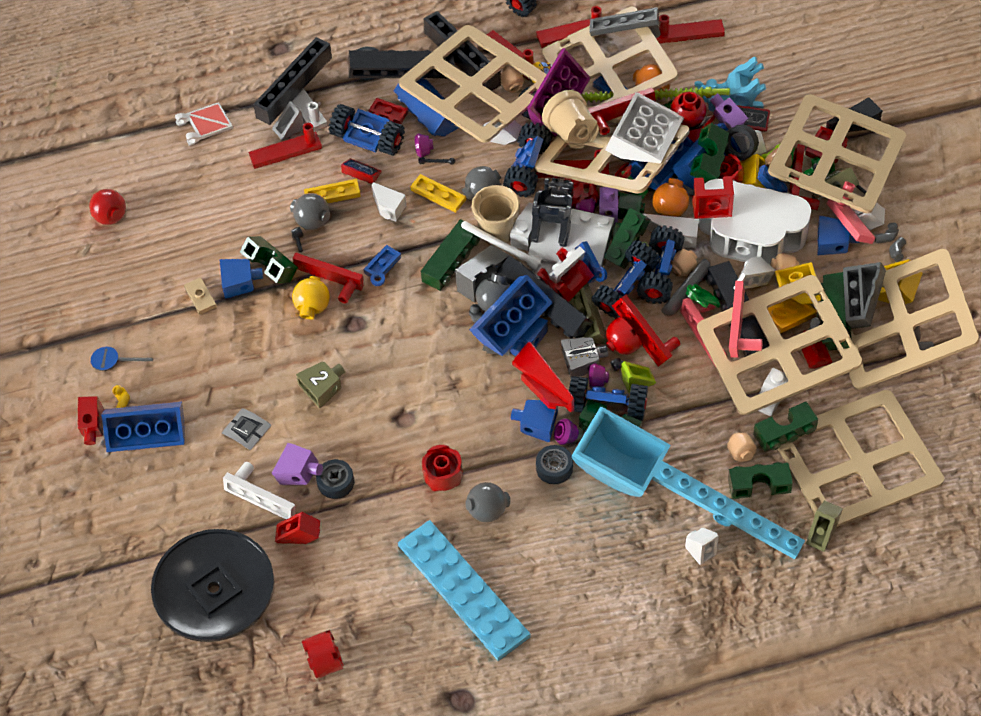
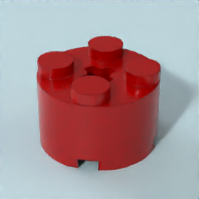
[422,445,463,491]
[302,629,344,679]

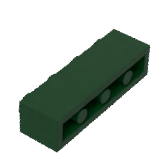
[420,219,480,291]
[821,272,852,351]

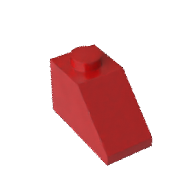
[275,512,321,544]

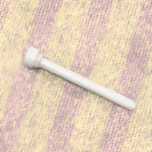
[461,221,543,271]

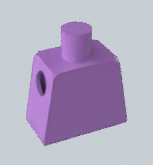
[710,94,749,130]
[599,187,618,227]
[272,443,323,485]

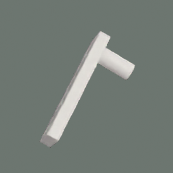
[292,89,327,132]
[223,462,295,519]

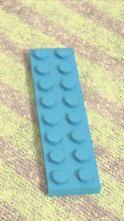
[398,520,531,661]

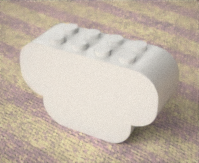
[698,179,811,265]

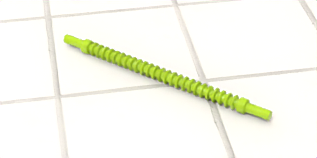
[581,87,730,103]

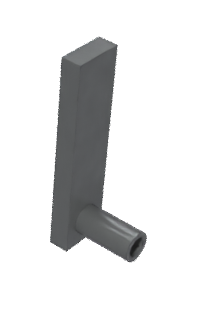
[589,7,661,38]

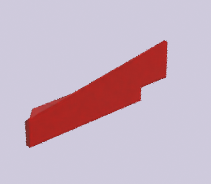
[512,342,574,412]

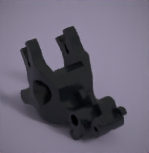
[531,178,574,247]

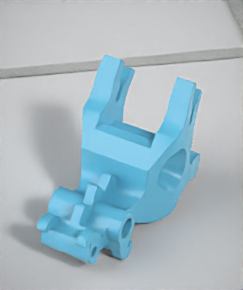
[694,57,766,112]

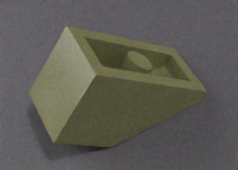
[806,500,843,552]

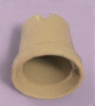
[542,90,599,149]
[472,185,520,245]

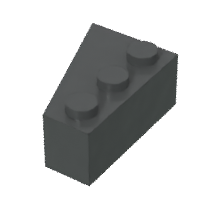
[455,245,509,303]
[843,262,886,329]

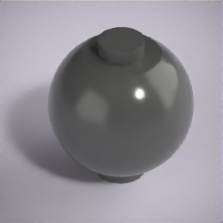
[461,166,501,202]
[290,193,330,230]
[476,272,511,312]
[465,482,511,523]

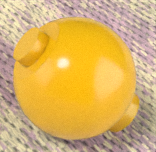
[292,276,330,320]

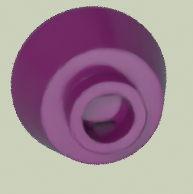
[415,134,434,158]
[576,198,596,213]
[589,363,609,389]
[554,418,579,445]

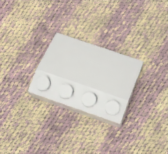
[605,92,684,163]
[528,209,614,267]

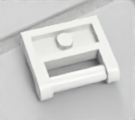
[548,246,585,284]

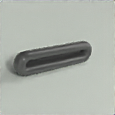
[661,259,711,316]

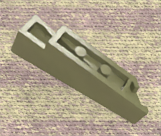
[569,282,608,344]

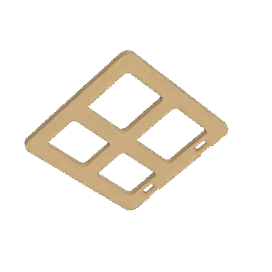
[542,7,679,109]
[399,25,547,143]
[768,94,906,213]
[535,106,690,193]
[844,249,980,390]
[697,275,862,415]
[778,390,944,527]

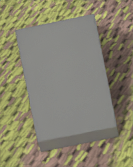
[272,101,304,140]

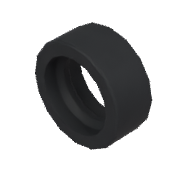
[725,124,759,161]

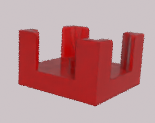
[692,176,734,219]
[536,247,594,302]

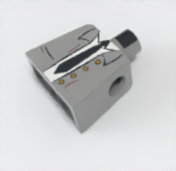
[561,337,608,379]

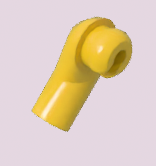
[112,385,130,408]

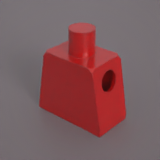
[78,396,105,445]

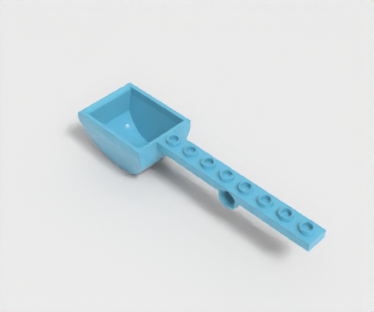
[572,407,805,559]

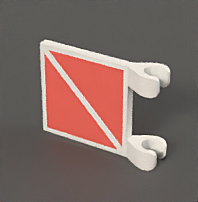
[175,102,233,146]

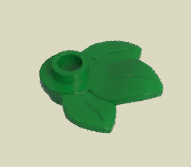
[686,284,720,308]

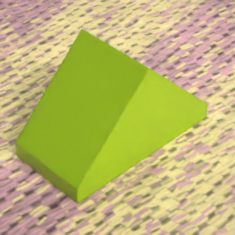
[621,361,656,393]

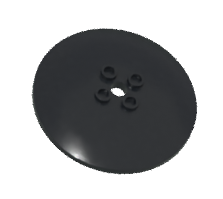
[151,529,274,642]

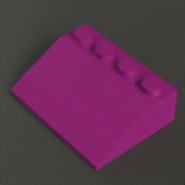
[527,48,591,137]

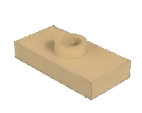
[184,277,217,315]

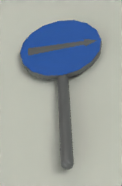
[91,346,154,371]

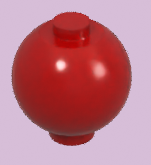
[671,92,707,128]
[89,189,126,225]

